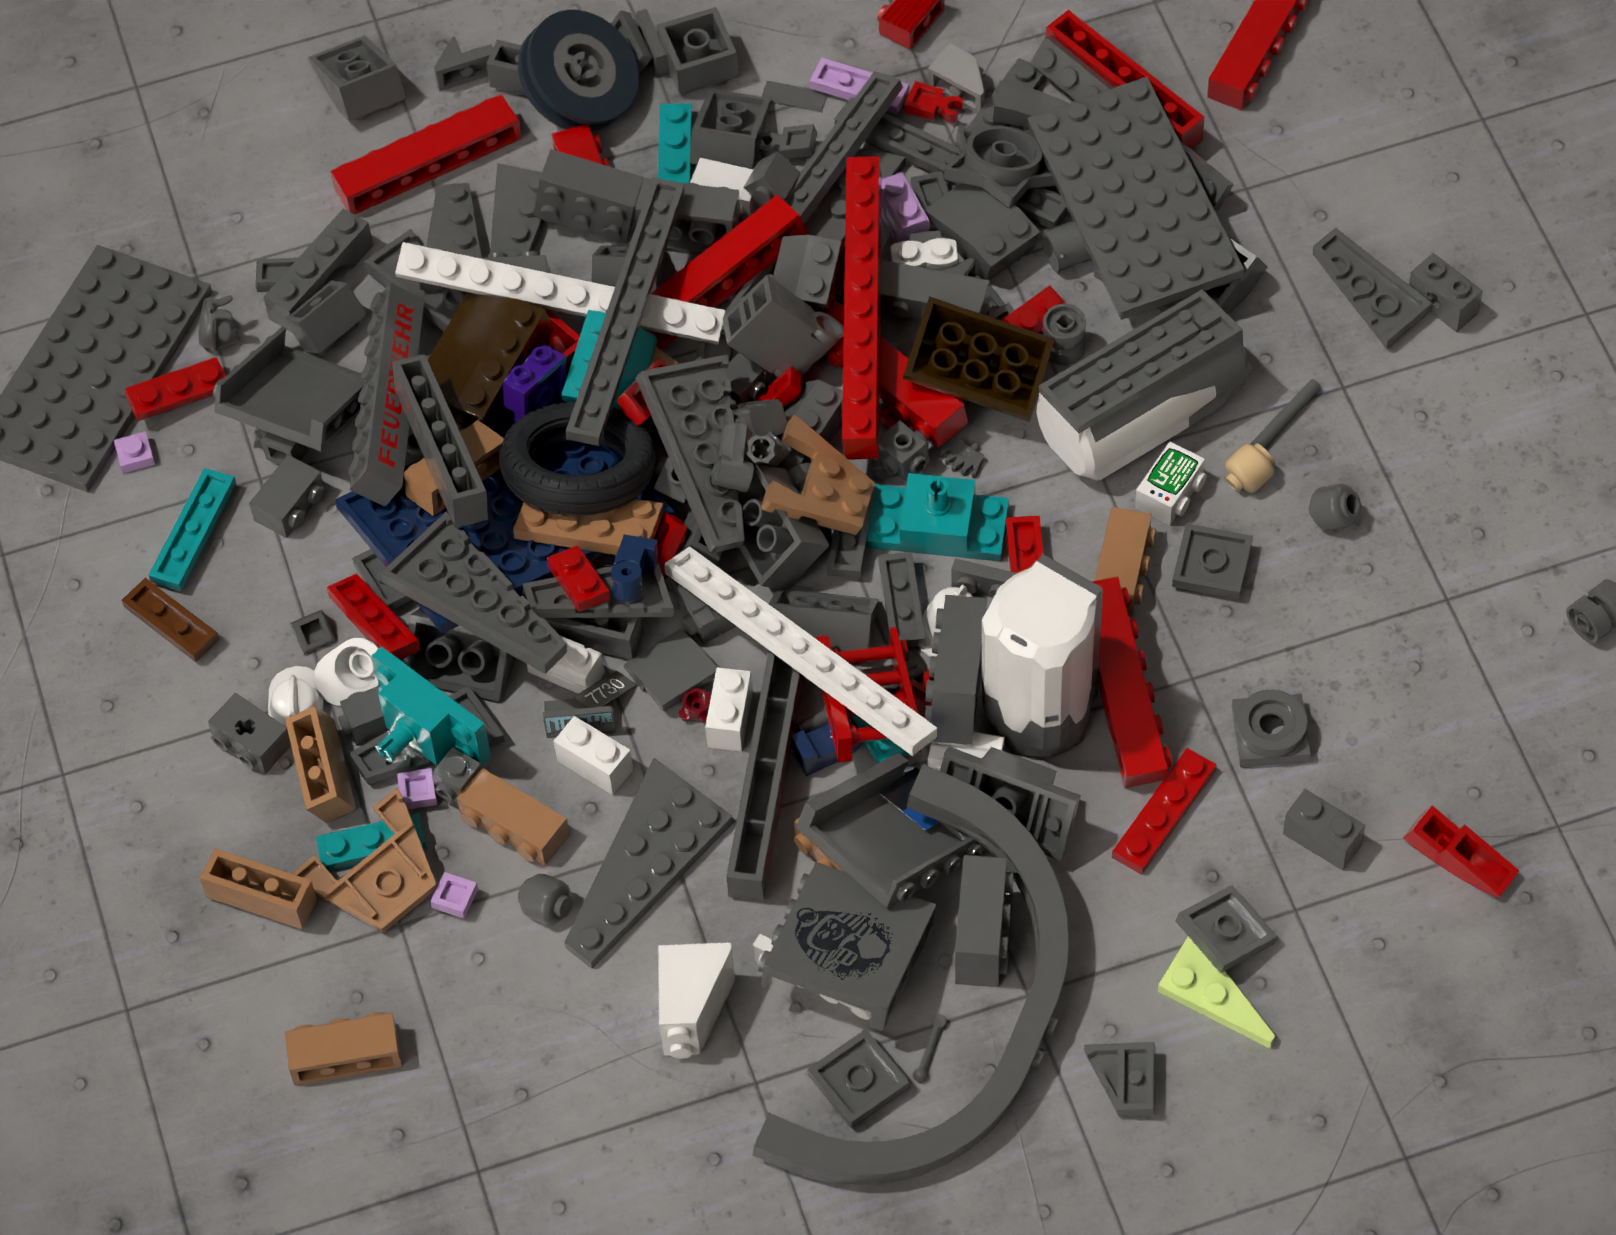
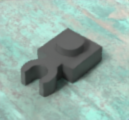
[759,124,817,159]

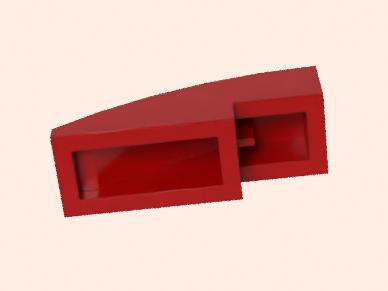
[1403,805,1520,898]

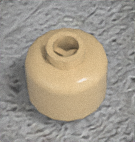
[1225,443,1275,493]

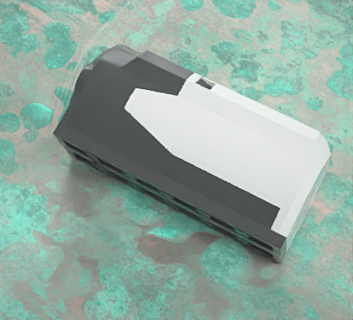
[1036,289,1253,480]
[982,554,1103,756]

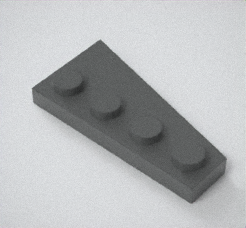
[420,183,482,290]

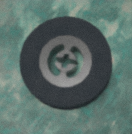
[518,10,639,132]

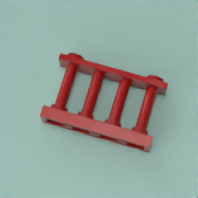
[815,627,925,763]

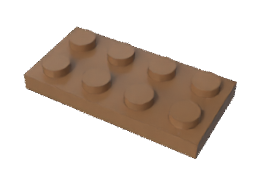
[513,499,664,555]

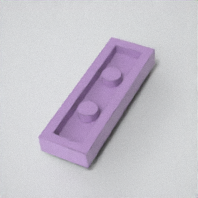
[810,57,909,115]

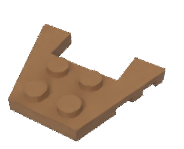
[761,415,875,535]
[291,788,438,934]

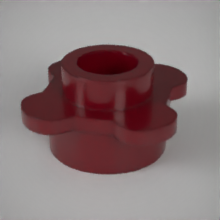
[679,688,712,723]

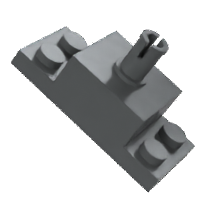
[940,746,1081,861]

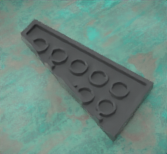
[636,354,744,553]
[381,512,567,674]
[564,758,733,969]

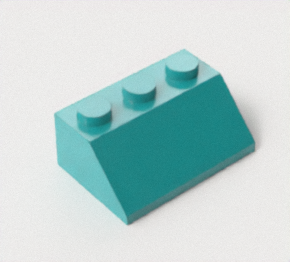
[561,310,658,410]

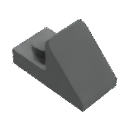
[434,36,493,92]

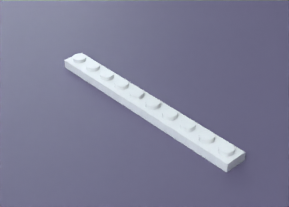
[395,242,725,345]
[665,546,937,756]

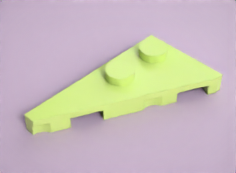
[1158,937,1275,1049]

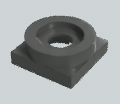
[1232,690,1311,767]

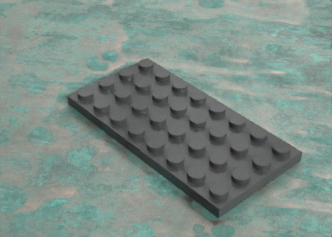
[1027,77,1244,320]
[0,245,212,492]

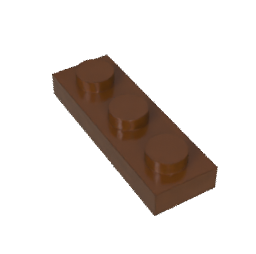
[121,578,220,662]

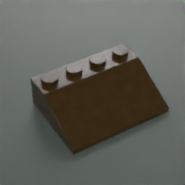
[428,294,553,431]
[902,296,1055,422]

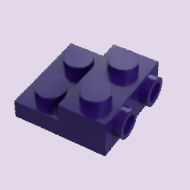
[502,345,566,422]

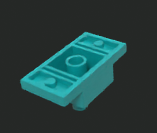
[866,473,1009,562]
[372,646,491,766]

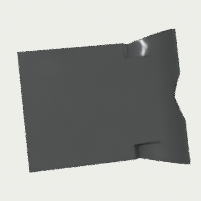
[723,275,844,378]

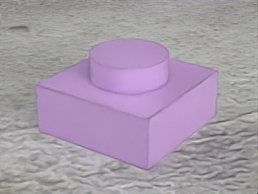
[114,431,155,473]
[397,768,437,809]
[430,872,478,919]

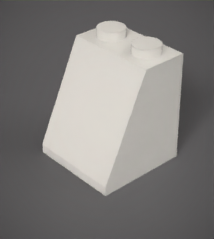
[658,942,735,1059]

